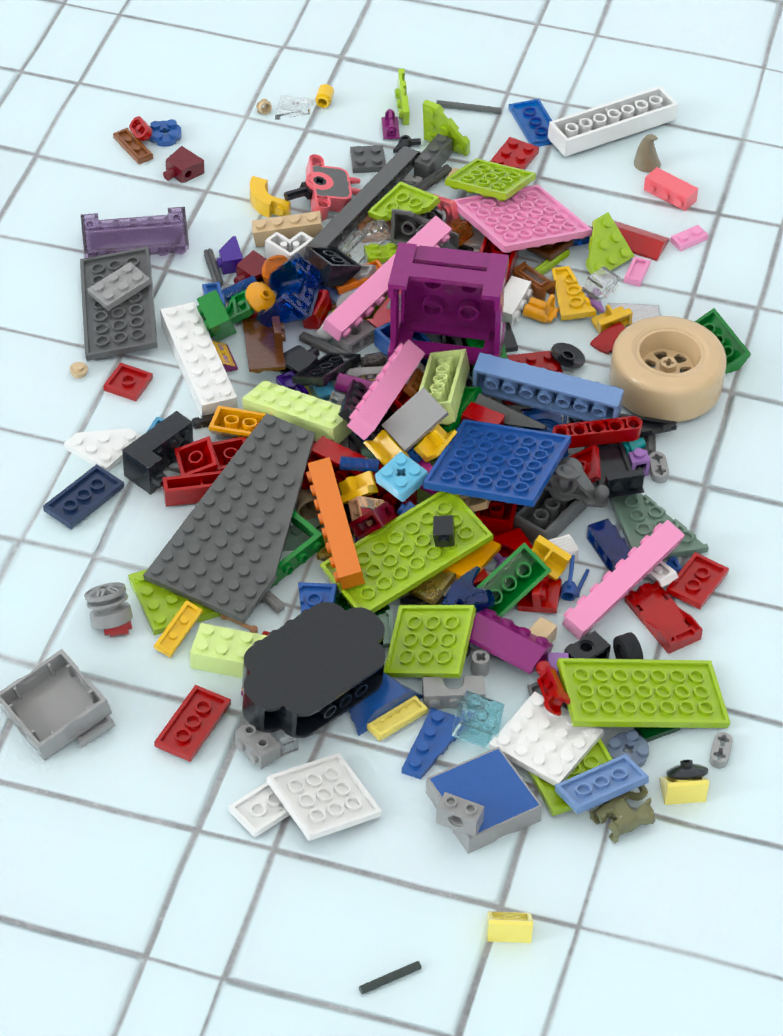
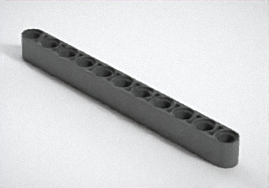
[309,146,421,247]

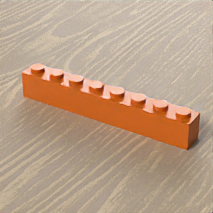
[306,457,365,590]

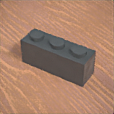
[414,134,453,180]

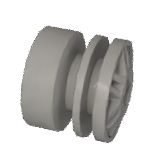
[84,582,133,629]

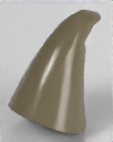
[634,134,661,172]
[296,489,321,521]

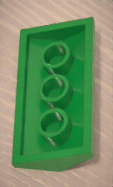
[694,308,751,374]

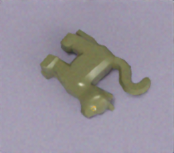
[590,785,656,844]

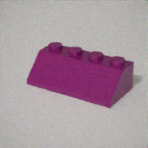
[469,609,554,674]

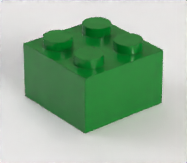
[196,290,237,342]

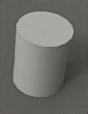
[471,650,490,677]

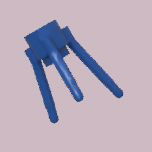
[558,555,590,601]

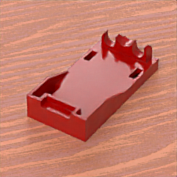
[624,580,703,654]

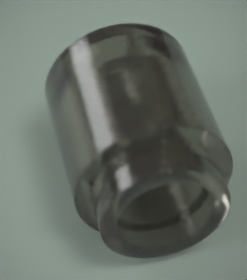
[360,351,388,368]

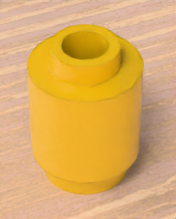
[315,84,334,108]

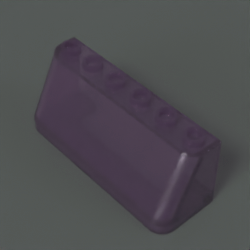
[81,207,189,258]

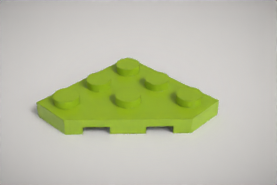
[422,100,470,156]
[368,181,440,222]
[585,212,634,280]

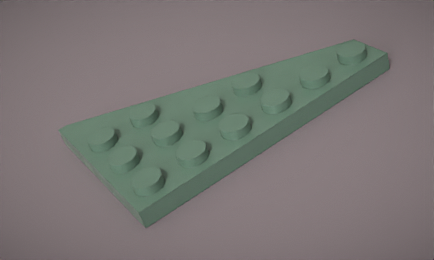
[609,493,709,560]

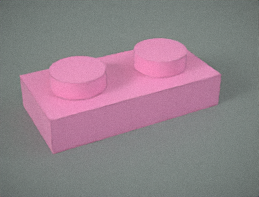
[670,225,709,251]

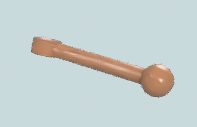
[221,614,258,633]

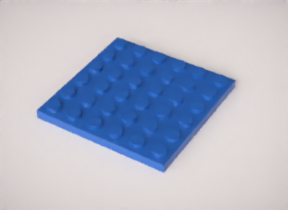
[423,419,571,507]

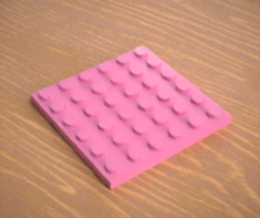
[453,185,593,253]

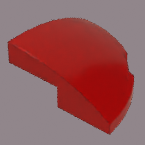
[590,321,625,355]

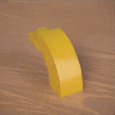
[249,176,291,218]

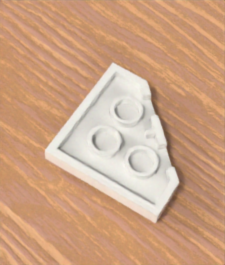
[64,428,142,472]

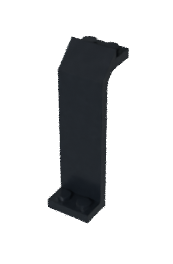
[568,417,645,498]

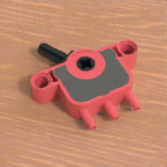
[284,154,361,221]

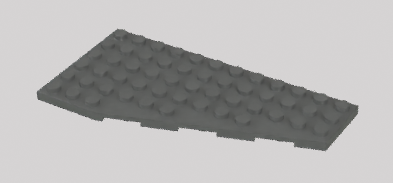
[143,413,316,624]

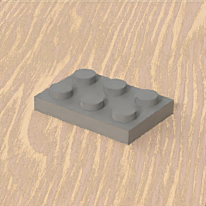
[87,262,151,311]

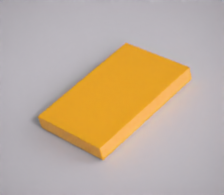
[443,540,501,585]

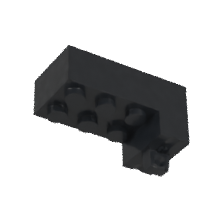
[122,411,193,495]

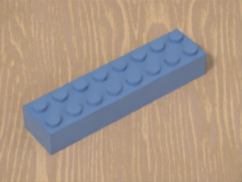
[473,353,624,421]

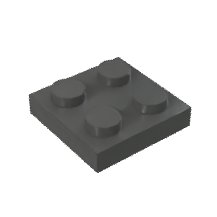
[350,145,386,173]

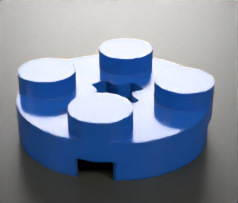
[149,119,182,147]

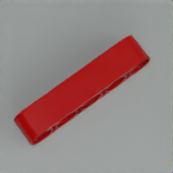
[552,416,642,449]

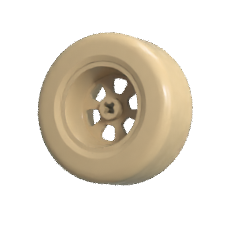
[609,316,727,422]

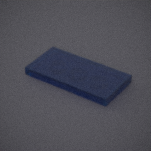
[508,99,553,147]

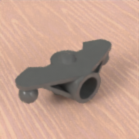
[544,457,609,508]

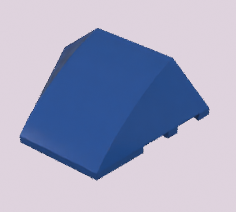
[348,673,423,736]

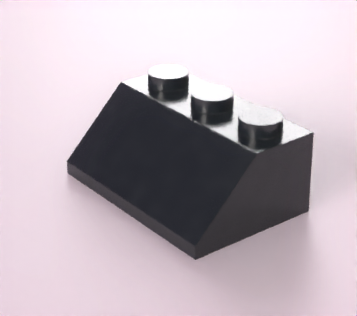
[302,246,362,288]

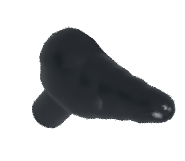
[393,135,421,153]

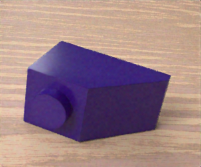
[216,236,243,275]

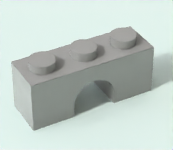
[422,675,486,709]

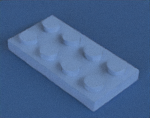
[555,754,649,814]

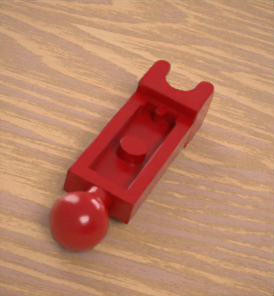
[536,660,571,716]

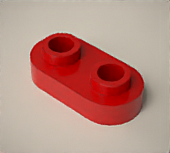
[129,116,152,142]

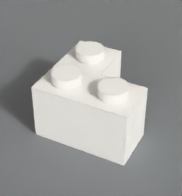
[265,231,313,265]

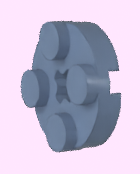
[608,730,649,767]

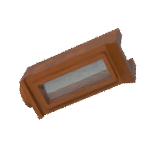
[512,261,556,301]

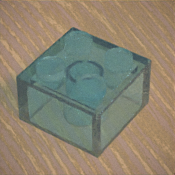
[451,690,504,749]

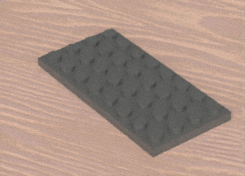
[80,246,158,361]

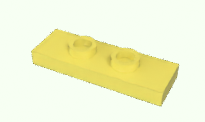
[367,696,428,742]

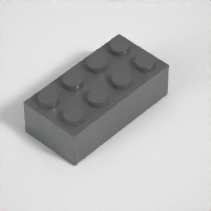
[513,490,587,544]

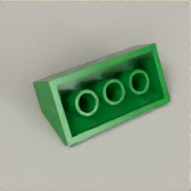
[466,542,552,617]

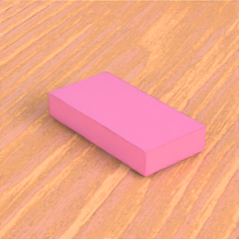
[624,256,651,287]

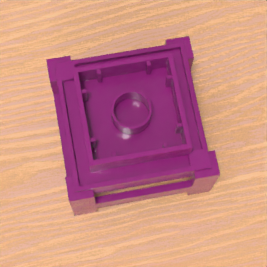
[388,242,509,365]

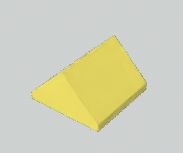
[659,776,709,805]
[487,911,533,943]

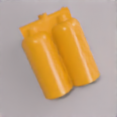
[522,294,559,323]

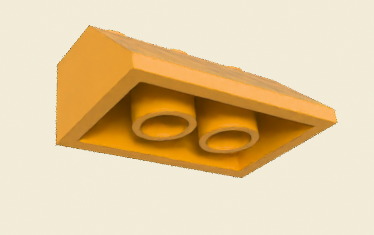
[209,405,272,439]

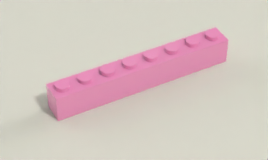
[347,339,425,440]
[562,520,685,640]

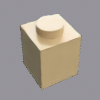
[529,617,557,644]

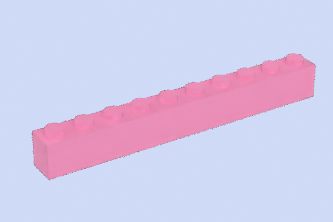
[322,216,452,342]

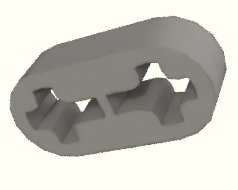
[649,452,669,483]
[709,732,733,769]

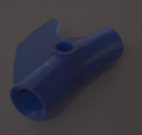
[442,566,495,613]

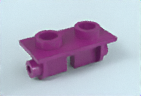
[381,109,400,139]

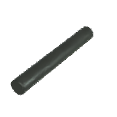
[359,961,422,995]

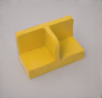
[591,304,633,334]
[414,424,457,463]
[339,471,378,505]
[531,535,572,581]

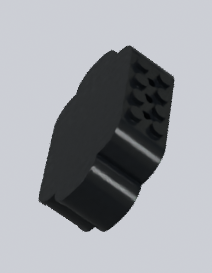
[242,602,386,738]

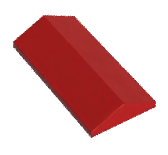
[613,220,670,261]

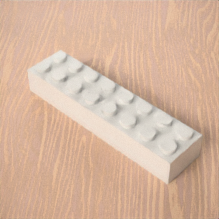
[547,86,678,157]
[160,302,237,417]

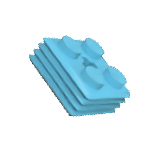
[375,452,428,502]

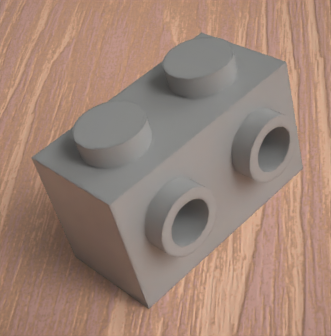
[235,723,281,769]

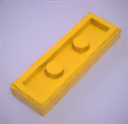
[154,600,203,658]

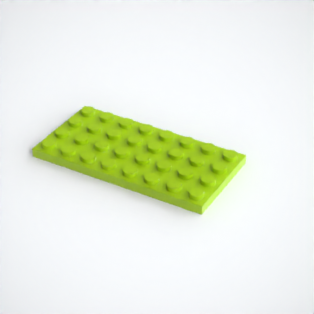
[320,491,494,613]
[557,658,731,728]

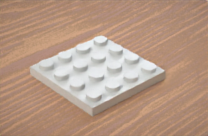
[489,692,604,786]
[267,753,382,841]

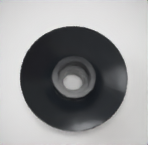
[551,343,585,368]
[666,759,708,780]

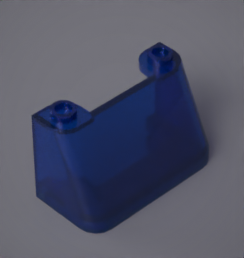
[256,253,322,327]

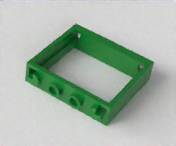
[270,511,325,589]

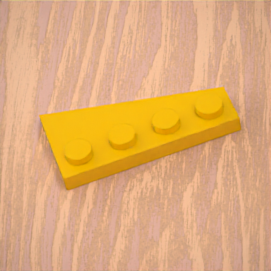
[552,266,596,321]

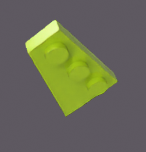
[394,68,410,125]

